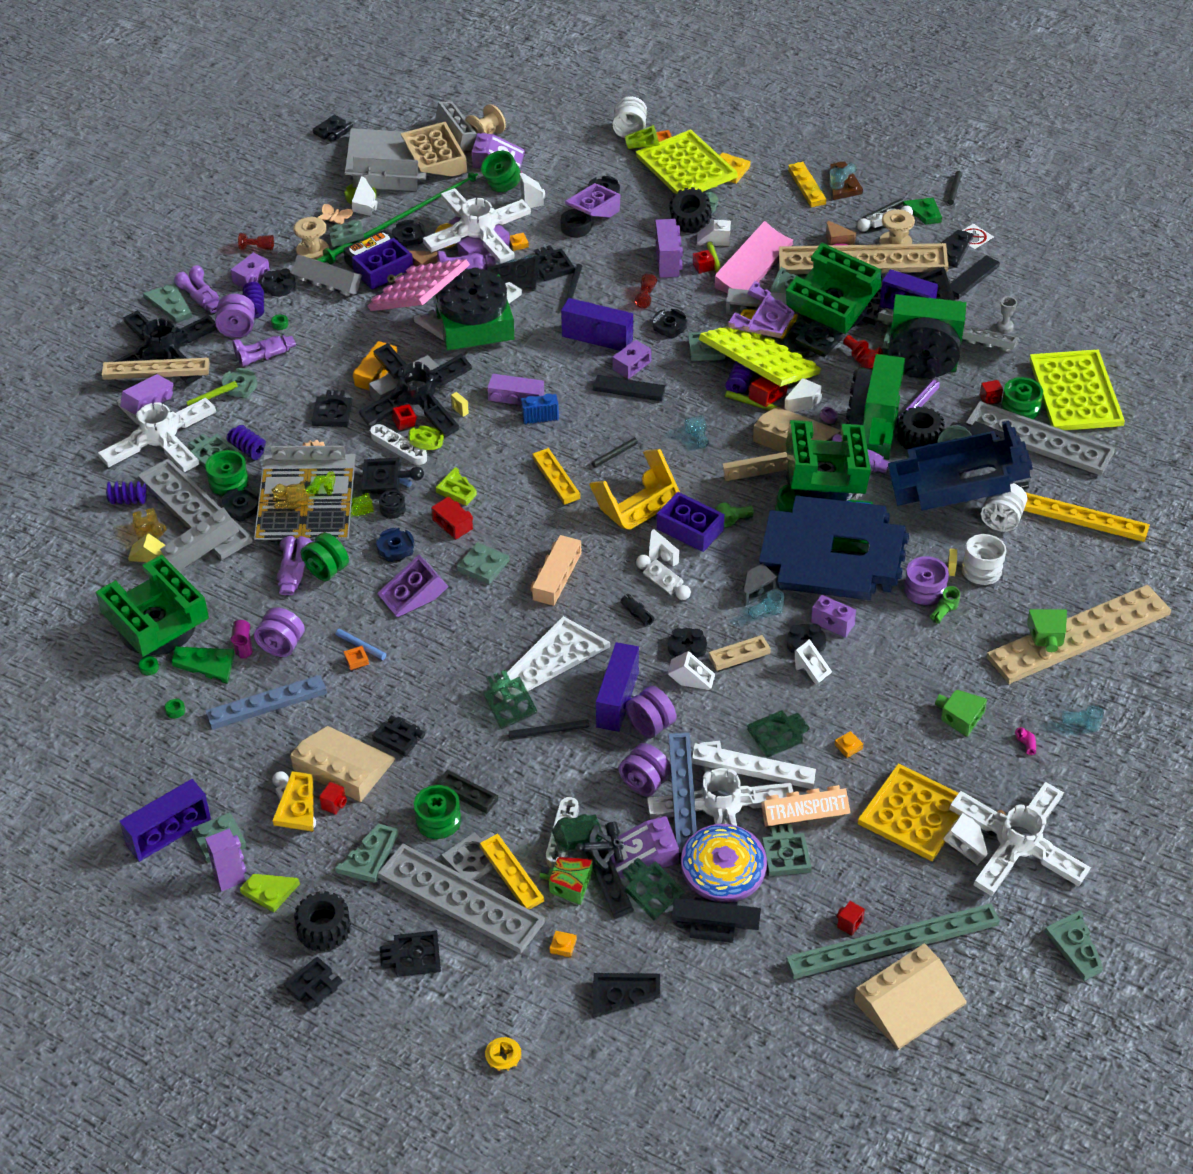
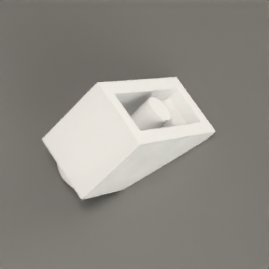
[520,173,546,208]
[352,177,378,216]
[697,220,731,247]
[784,378,822,412]
[668,651,715,690]
[943,813,988,865]

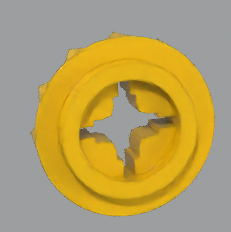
[485,1037,521,1071]

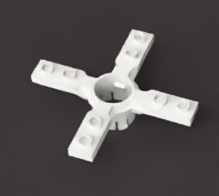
[423,188,531,264]
[98,398,216,472]
[647,741,793,826]
[949,782,1091,896]

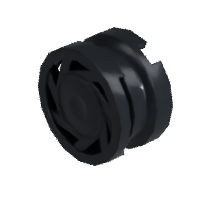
[379,490,406,519]

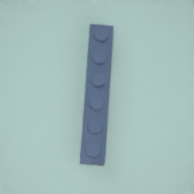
[205,675,327,730]
[668,733,697,855]

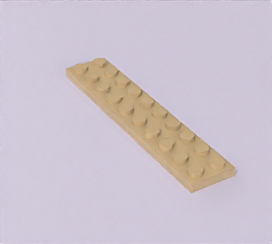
[779,243,948,274]
[986,585,1171,684]

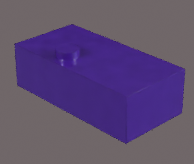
[561,298,633,351]
[596,642,639,732]
[119,779,211,862]

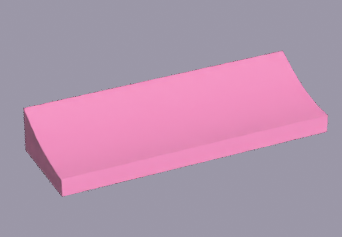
[715,221,793,293]

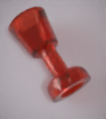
[238,233,274,251]
[635,274,657,308]

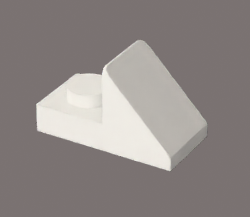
[649,530,679,566]
[795,639,832,684]

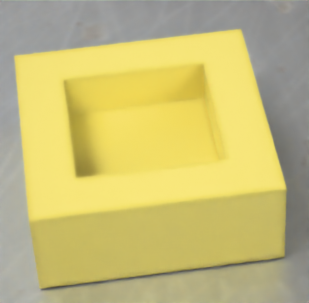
[451,392,469,417]
[948,549,957,576]

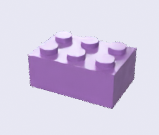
[655,219,683,278]

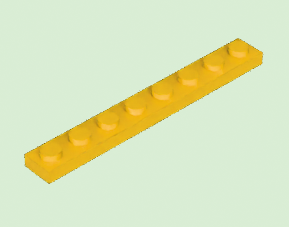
[1024,492,1150,542]

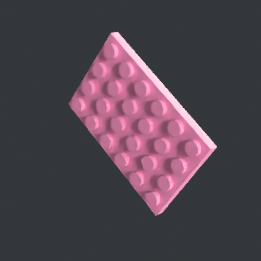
[367,259,470,311]

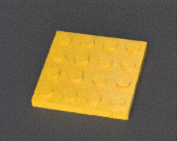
[858,763,960,861]

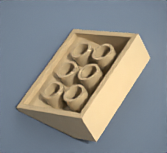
[401,121,467,176]
[753,407,841,453]
[290,726,395,802]
[854,943,967,1050]

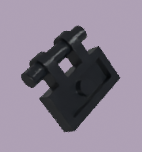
[313,114,353,142]
[372,715,425,757]
[284,957,343,1010]

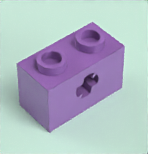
[231,252,270,288]
[612,340,651,379]
[811,595,856,638]

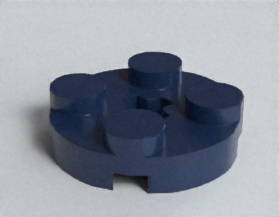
[376,528,414,562]

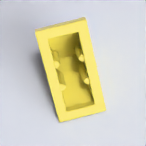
[128,533,165,562]

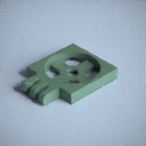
[188,434,241,469]
[762,824,812,877]

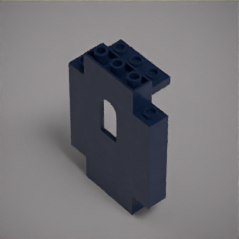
[888,421,1033,511]
[759,496,909,601]

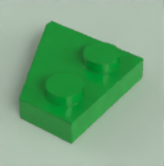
[903,198,942,224]

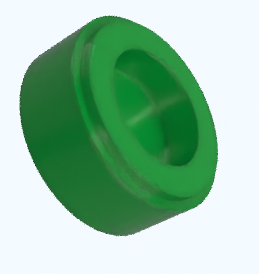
[271,314,289,330]
[138,656,159,676]
[164,699,186,719]

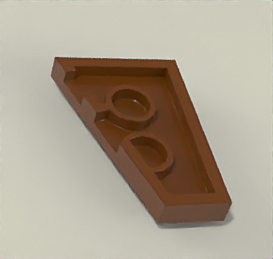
[830,161,863,200]

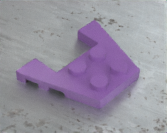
[727,281,795,338]

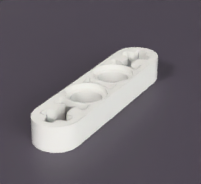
[370,424,427,465]
[546,797,579,868]

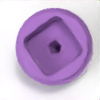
[820,407,838,424]

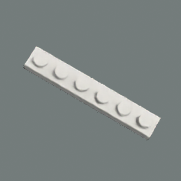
[692,743,816,789]

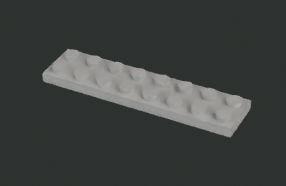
[878,308,1019,351]
[966,401,1115,476]
[138,458,253,560]
[378,844,545,954]

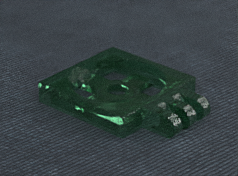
[483,670,537,729]
[747,710,810,758]
[622,858,685,921]

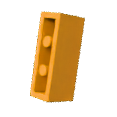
[353,341,397,391]

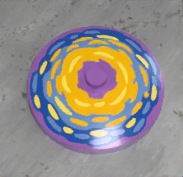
[681,824,767,903]

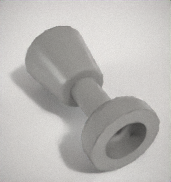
[996,296,1018,334]

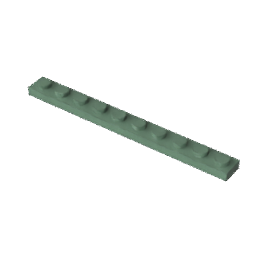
[786,903,1000,979]

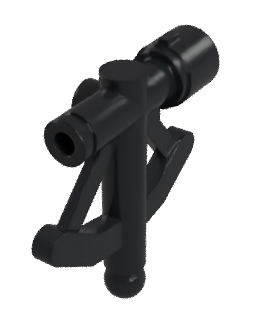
[575,822,624,870]

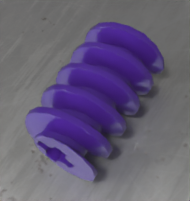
[242,282,264,318]
[725,361,754,393]
[227,425,266,460]
[106,481,147,504]

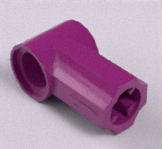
[231,620,253,658]

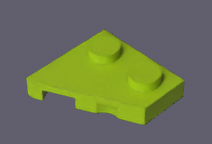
[625,125,660,149]
[436,467,477,506]
[240,874,300,913]

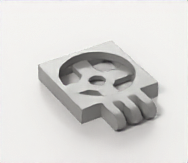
[442,832,495,881]

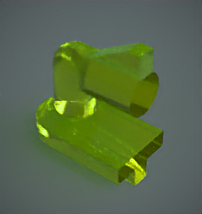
[306,471,335,495]
[351,493,374,516]

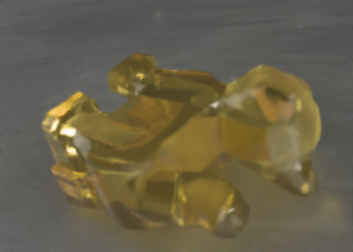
[272,481,308,509]
[133,508,167,540]

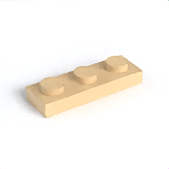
[708,635,771,671]

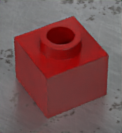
[693,250,715,274]
[979,380,1003,404]
[392,404,417,430]
[319,782,347,815]
[836,901,865,936]

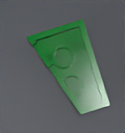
[172,647,235,684]

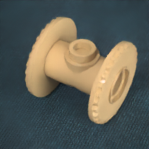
[465,104,506,134]
[879,209,915,245]
[293,217,329,260]

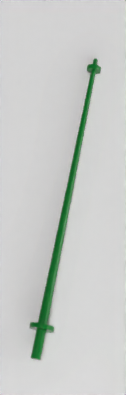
[316,172,478,264]

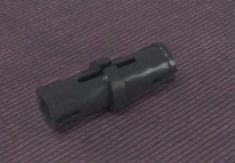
[621,594,655,626]

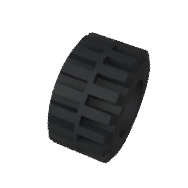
[669,187,712,233]
[897,406,945,449]
[294,891,351,951]

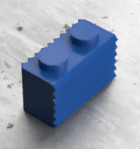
[521,394,559,424]

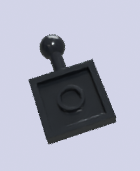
[361,457,424,494]

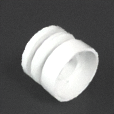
[613,96,647,138]
[981,483,1027,532]
[962,534,1006,585]

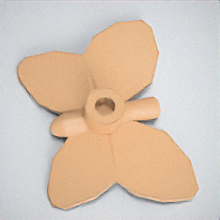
[318,204,353,224]

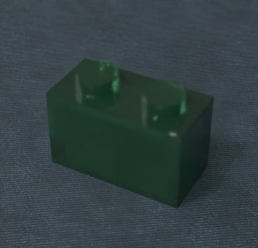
[552,814,603,853]

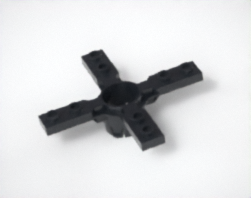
[113,310,217,385]
[359,343,472,438]

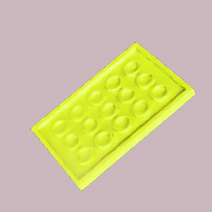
[636,129,738,194]
[699,326,821,387]
[1029,349,1125,431]

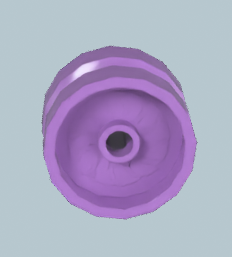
[215,294,255,338]
[904,556,949,605]
[254,607,305,657]
[626,686,676,738]
[619,743,671,796]

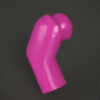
[1015,727,1037,755]

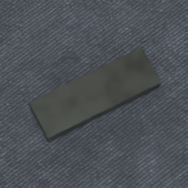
[435,770,499,814]

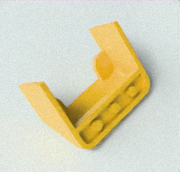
[589,449,680,529]

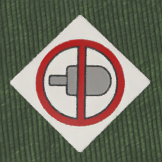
[962,224,994,249]

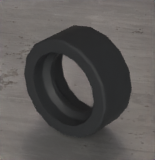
[560,209,591,238]

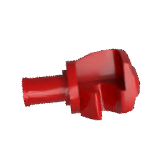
[843,335,884,368]

